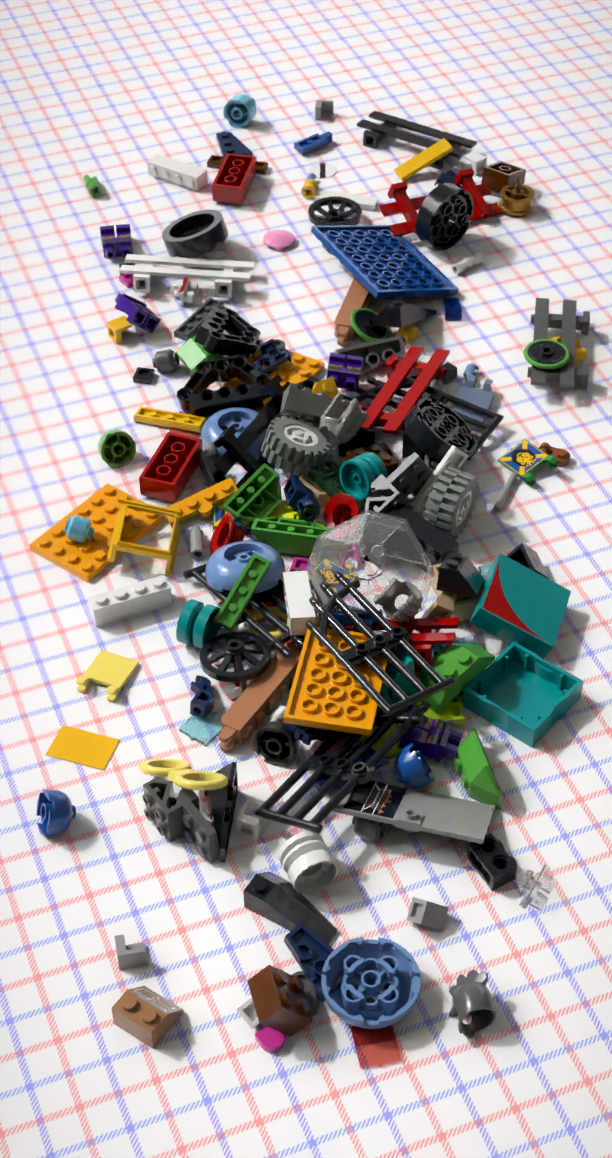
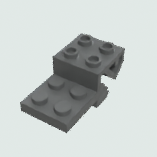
[364,452,433,522]
[142,778,218,864]

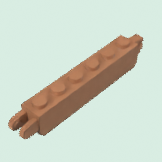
[334,277,373,346]
[218,643,302,752]

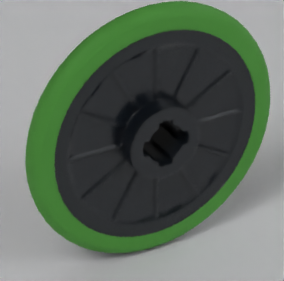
[350,308,389,342]
[523,339,570,369]

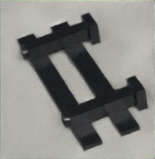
[357,111,477,170]
[213,374,299,489]

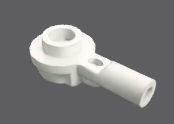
[215,622,250,637]

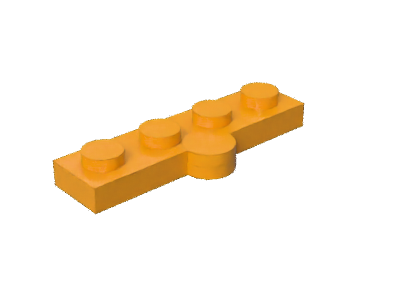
[165,477,238,527]

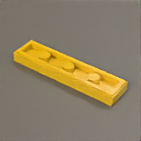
[394,138,453,182]
[133,406,207,433]

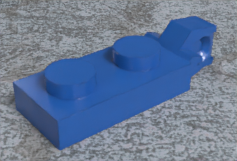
[294,131,333,155]

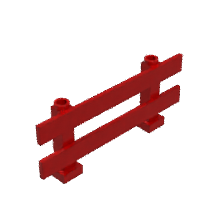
[379,168,502,237]
[358,346,450,434]
[287,617,459,668]

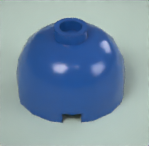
[394,743,435,788]
[36,789,76,835]

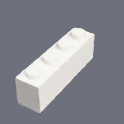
[147,154,208,191]
[283,571,319,636]
[87,575,172,627]

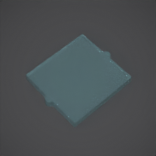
[179,711,222,747]

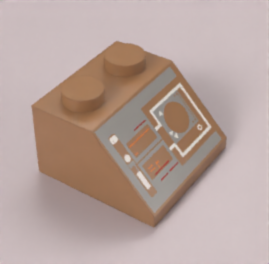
[111,986,184,1049]

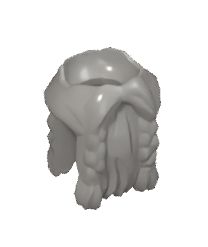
[319,394,368,445]
[373,578,423,623]

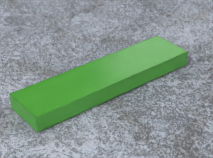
[214,553,272,632]

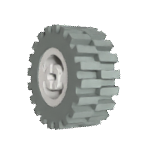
[261,416,331,477]
[423,467,480,539]

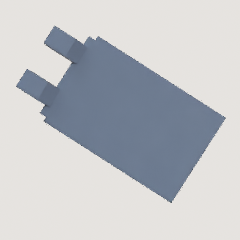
[451,376,494,432]

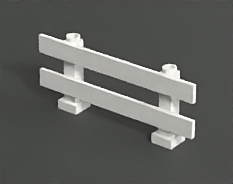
[119,254,255,298]

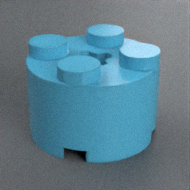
[223,94,257,128]

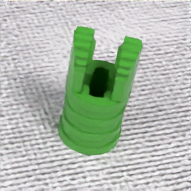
[83,175,102,197]

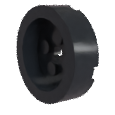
[416,183,474,250]
[162,210,229,258]
[404,398,477,465]

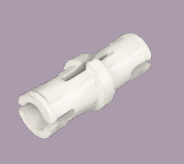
[451,253,482,275]

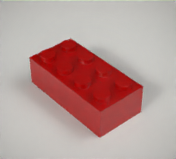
[212,153,257,205]
[139,432,203,503]

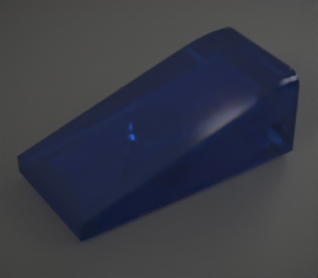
[442,298,462,321]

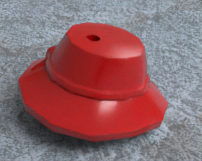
[323,493,360,539]
[210,512,244,554]

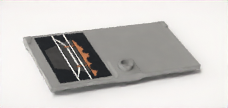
[333,780,495,844]

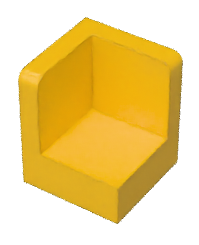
[107,315,132,344]

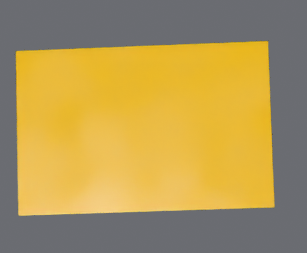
[45,725,120,770]

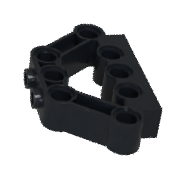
[194,306,261,359]
[177,355,272,417]

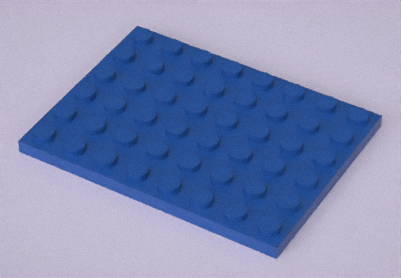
[311,225,459,299]

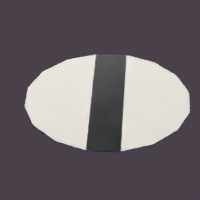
[309,163,337,178]

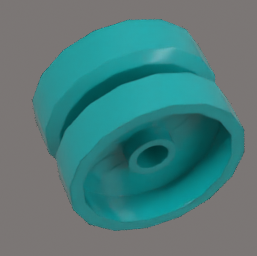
[339,452,388,500]
[176,599,220,649]

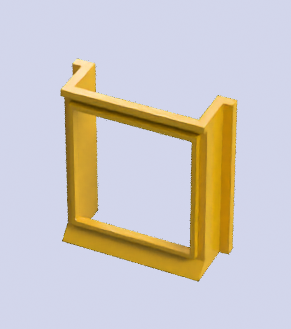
[106,499,182,574]

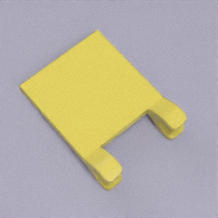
[76,650,139,702]

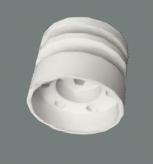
[278,831,339,894]

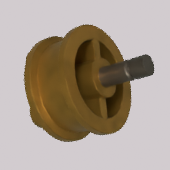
[499,176,535,217]

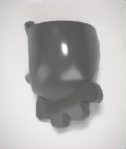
[448,970,497,1039]

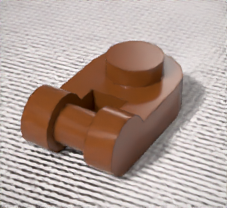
[539,442,570,467]

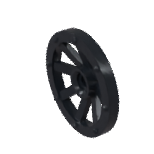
[308,196,362,226]
[200,632,271,682]

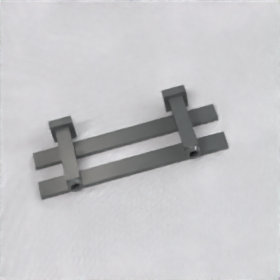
[527,298,590,389]

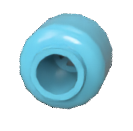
[64,515,95,543]

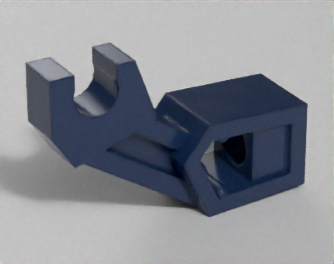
[190,675,215,719]

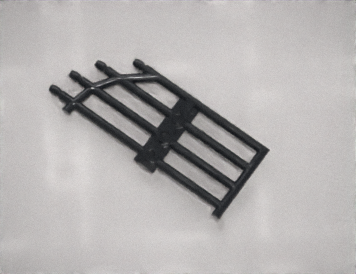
[339,377,504,461]
[183,563,318,659]
[306,571,455,716]
[255,701,430,833]

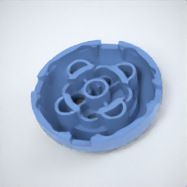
[201,407,270,459]
[205,541,285,594]
[321,937,421,1029]

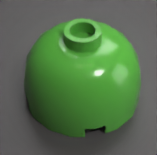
[98,429,136,467]

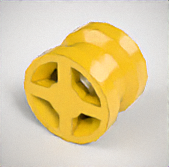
[301,179,319,199]
[397,325,419,344]

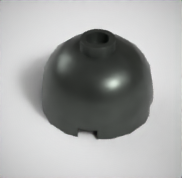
[254,721,299,766]

